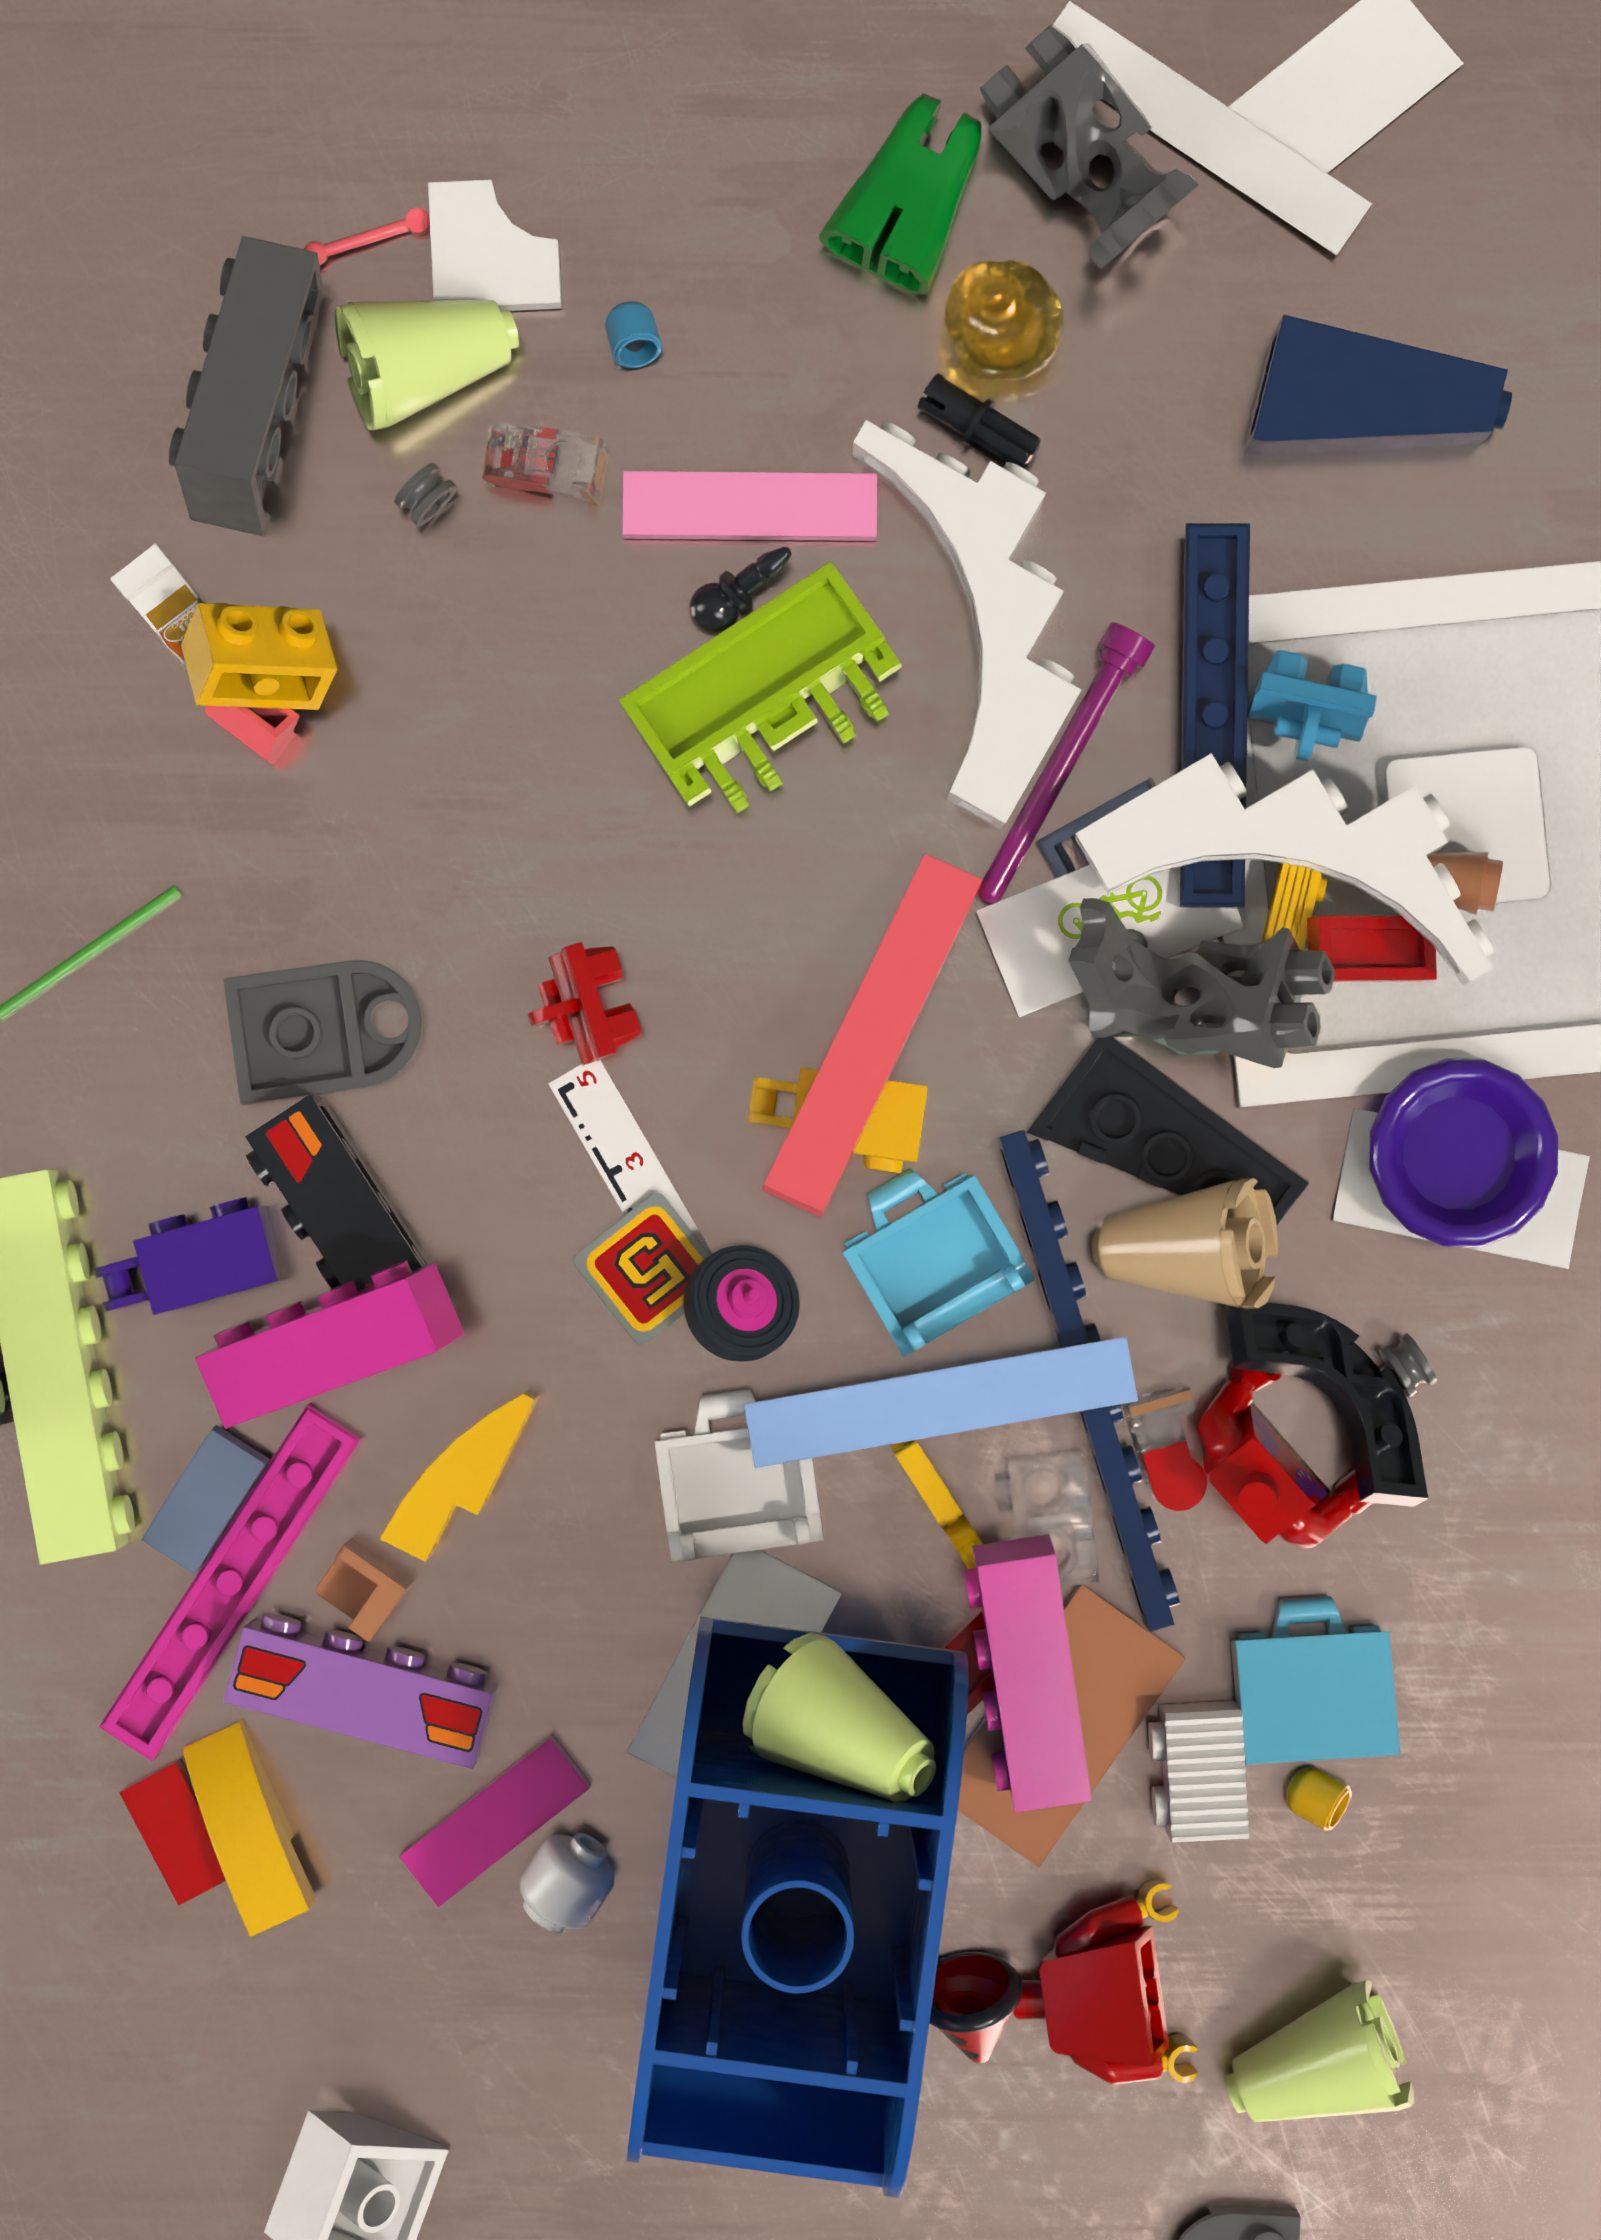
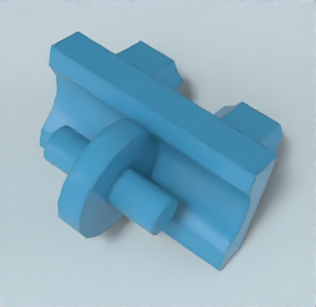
[1248,650,1377,761]

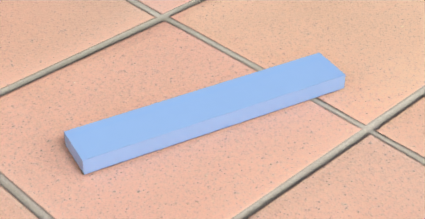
[744,1337,1138,1468]

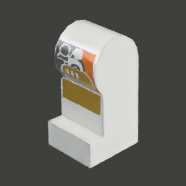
[110,543,204,669]

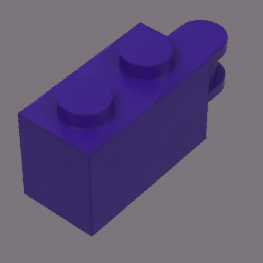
[94,1197,287,1315]

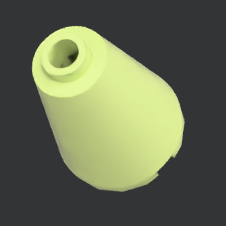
[335,300,519,431]
[743,1633,936,1802]
[1225,1979,1414,2122]

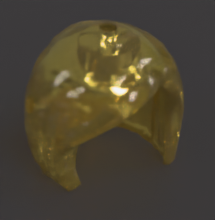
[944,260,1064,383]

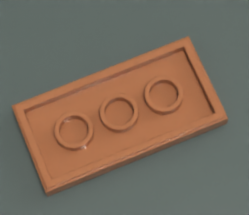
[958,1582,1186,1867]

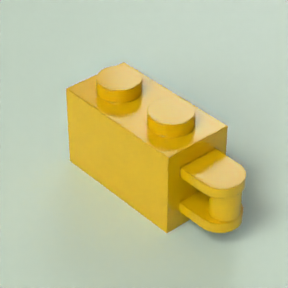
[747,1067,928,1173]

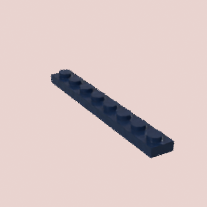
[996,1130,1180,1632]

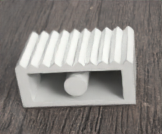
[1148,1701,1250,1843]

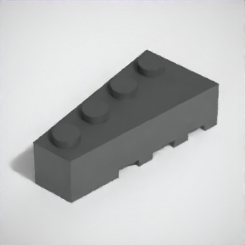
[169,236,323,537]

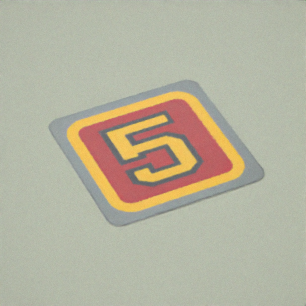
[573,1193,710,1345]

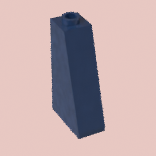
[1245,314,1512,456]

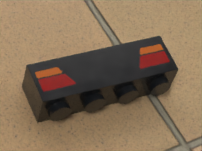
[245,1094,457,1309]

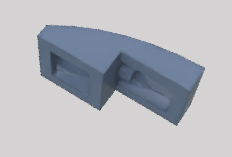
[142,1425,270,1575]

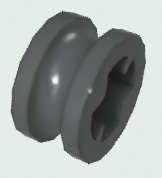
[394,463,457,527]
[1379,1333,1437,1398]

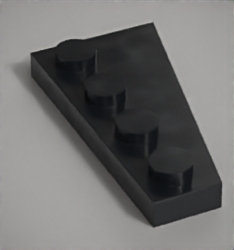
[1027,1036,1309,1225]

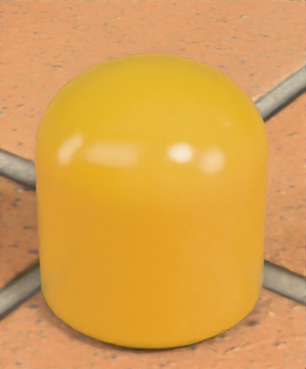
[1286,1767,1351,1831]

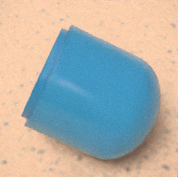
[605,301,662,368]

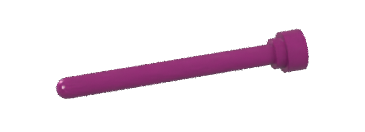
[978,622,1155,904]

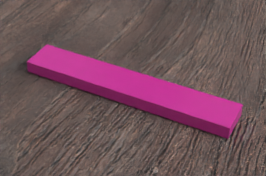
[99,1403,363,1761]

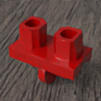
[527,942,641,1066]

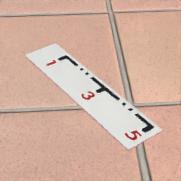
[548,1061,712,1255]

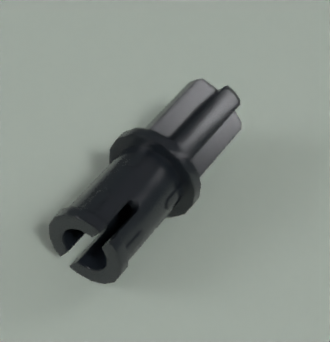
[917,373,1041,469]

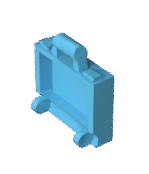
[842,1168,1036,1357]
[1231,1596,1400,1765]

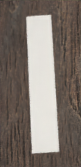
[1053,1,1372,256]

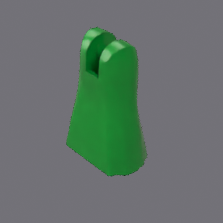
[819,93,982,295]

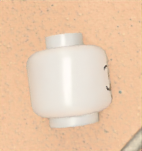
[520,1833,615,1933]

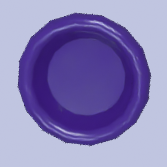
[1369,1058,1558,1248]

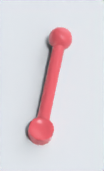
[304,207,430,266]

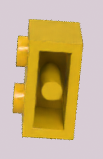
[181,603,337,710]

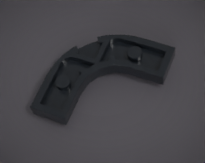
[1225,1302,1428,1507]

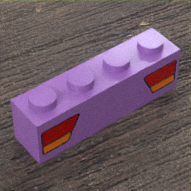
[223,1613,499,1769]

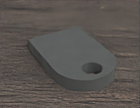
[223,960,424,1105]

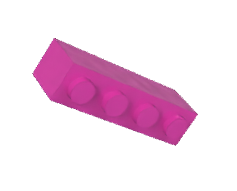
[195,1260,465,1429]
[963,1534,1092,1813]

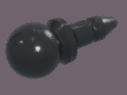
[689,546,792,634]

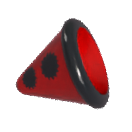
[929,1952,1023,2063]

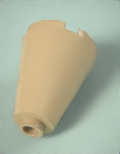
[1092,1178,1279,1309]

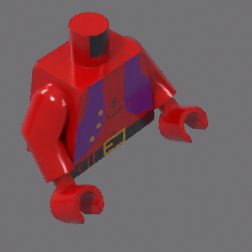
[1198,1362,1374,1548]

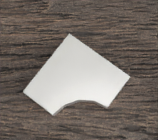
[428,180,562,311]

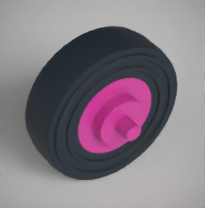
[683,1245,800,1362]

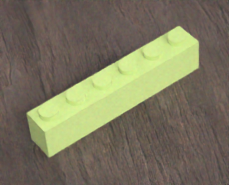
[0,1169,135,1565]

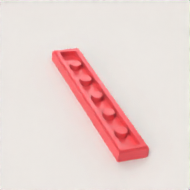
[763,854,983,1218]

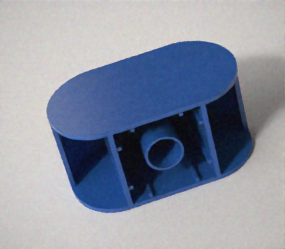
[627,1616,968,2198]

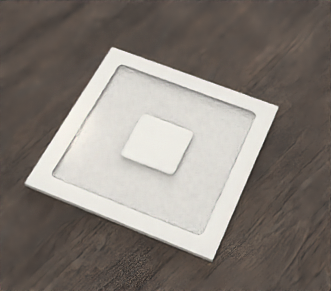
[1222,561,1601,1107]

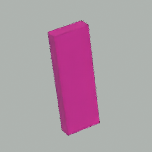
[399,1735,591,1907]

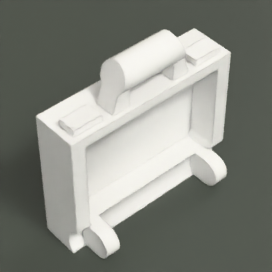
[654,1389,824,1562]

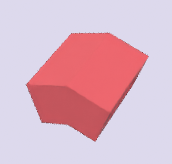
[204,706,300,766]

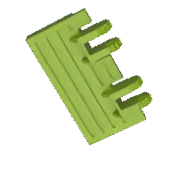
[619,561,902,814]

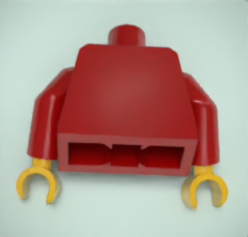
[1013,1880,1198,2085]

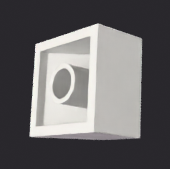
[264,2110,449,2240]

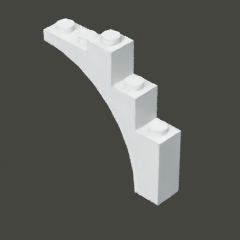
[852,420,1081,830]
[1075,753,1494,985]

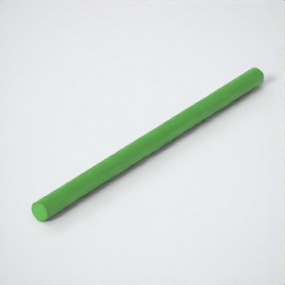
[0,885,182,1021]

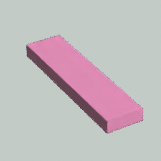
[623,471,877,541]

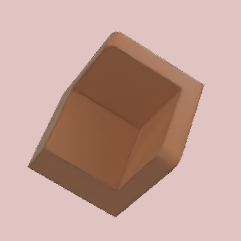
[316,1538,414,1642]

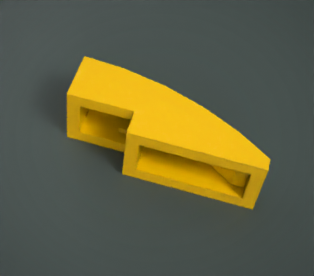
[380,1390,540,1562]
[182,1720,317,1937]

